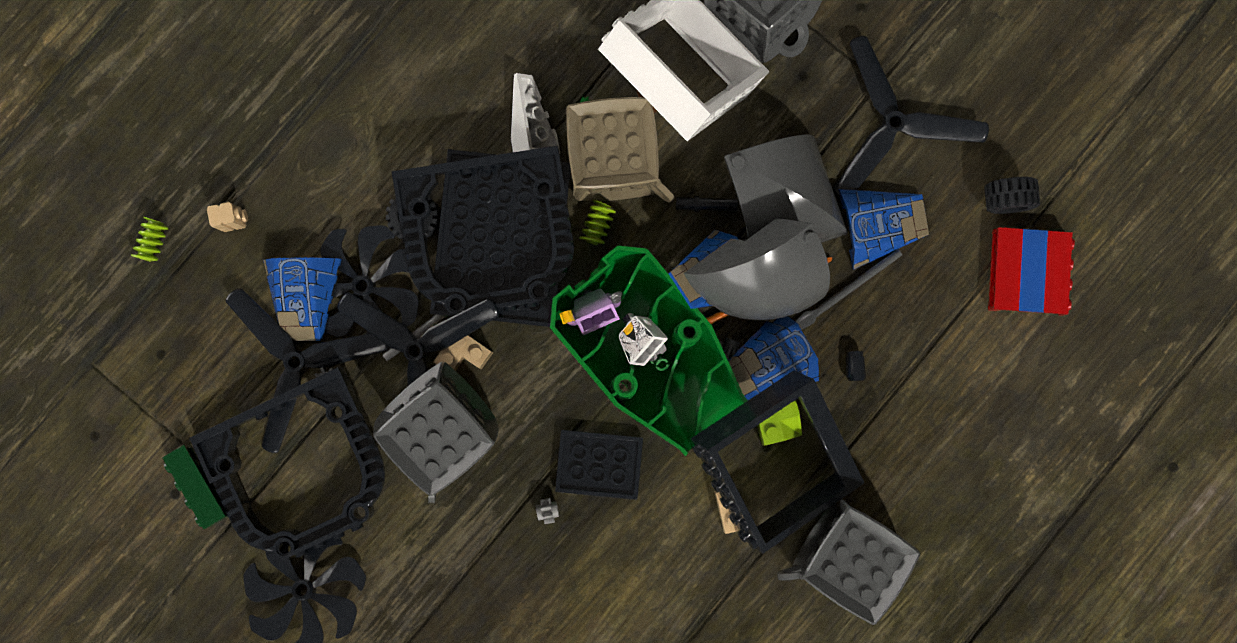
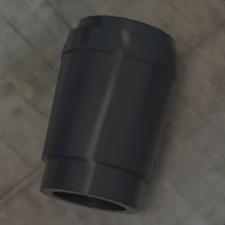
[846,351,866,381]

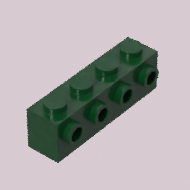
[162,444,227,529]

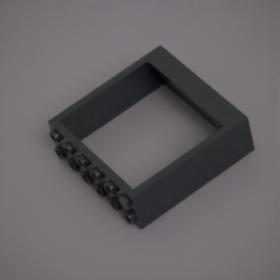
[691,370,864,554]

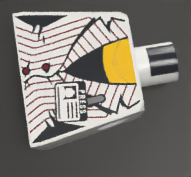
[619,313,668,366]

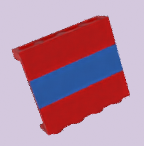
[988,227,1075,316]

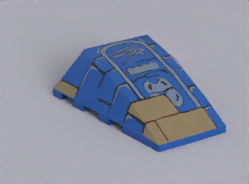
[838,189,929,270]
[669,230,739,309]
[263,258,342,341]
[728,316,819,400]

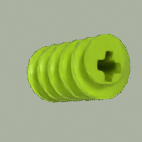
[579,200,616,245]
[131,217,169,262]

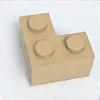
[434,335,493,371]

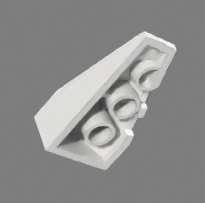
[511,73,560,153]

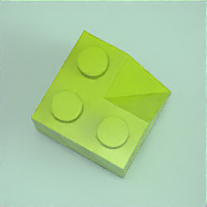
[757,400,802,446]

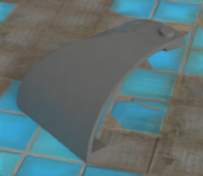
[724,135,847,243]

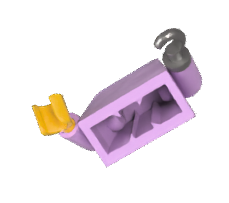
[559,289,622,335]

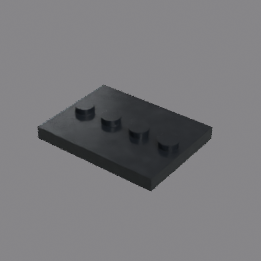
[555,430,643,500]

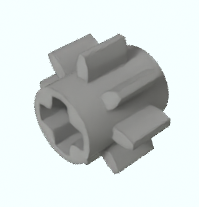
[536,498,559,524]

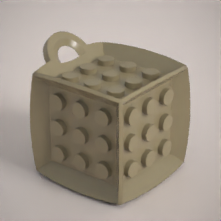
[566,97,674,203]

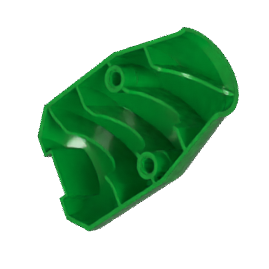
[550,246,748,456]

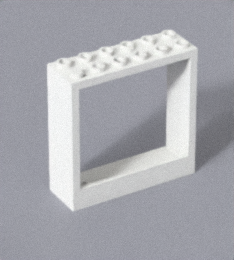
[598,0,769,141]

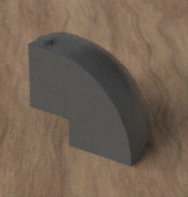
[684,218,830,320]

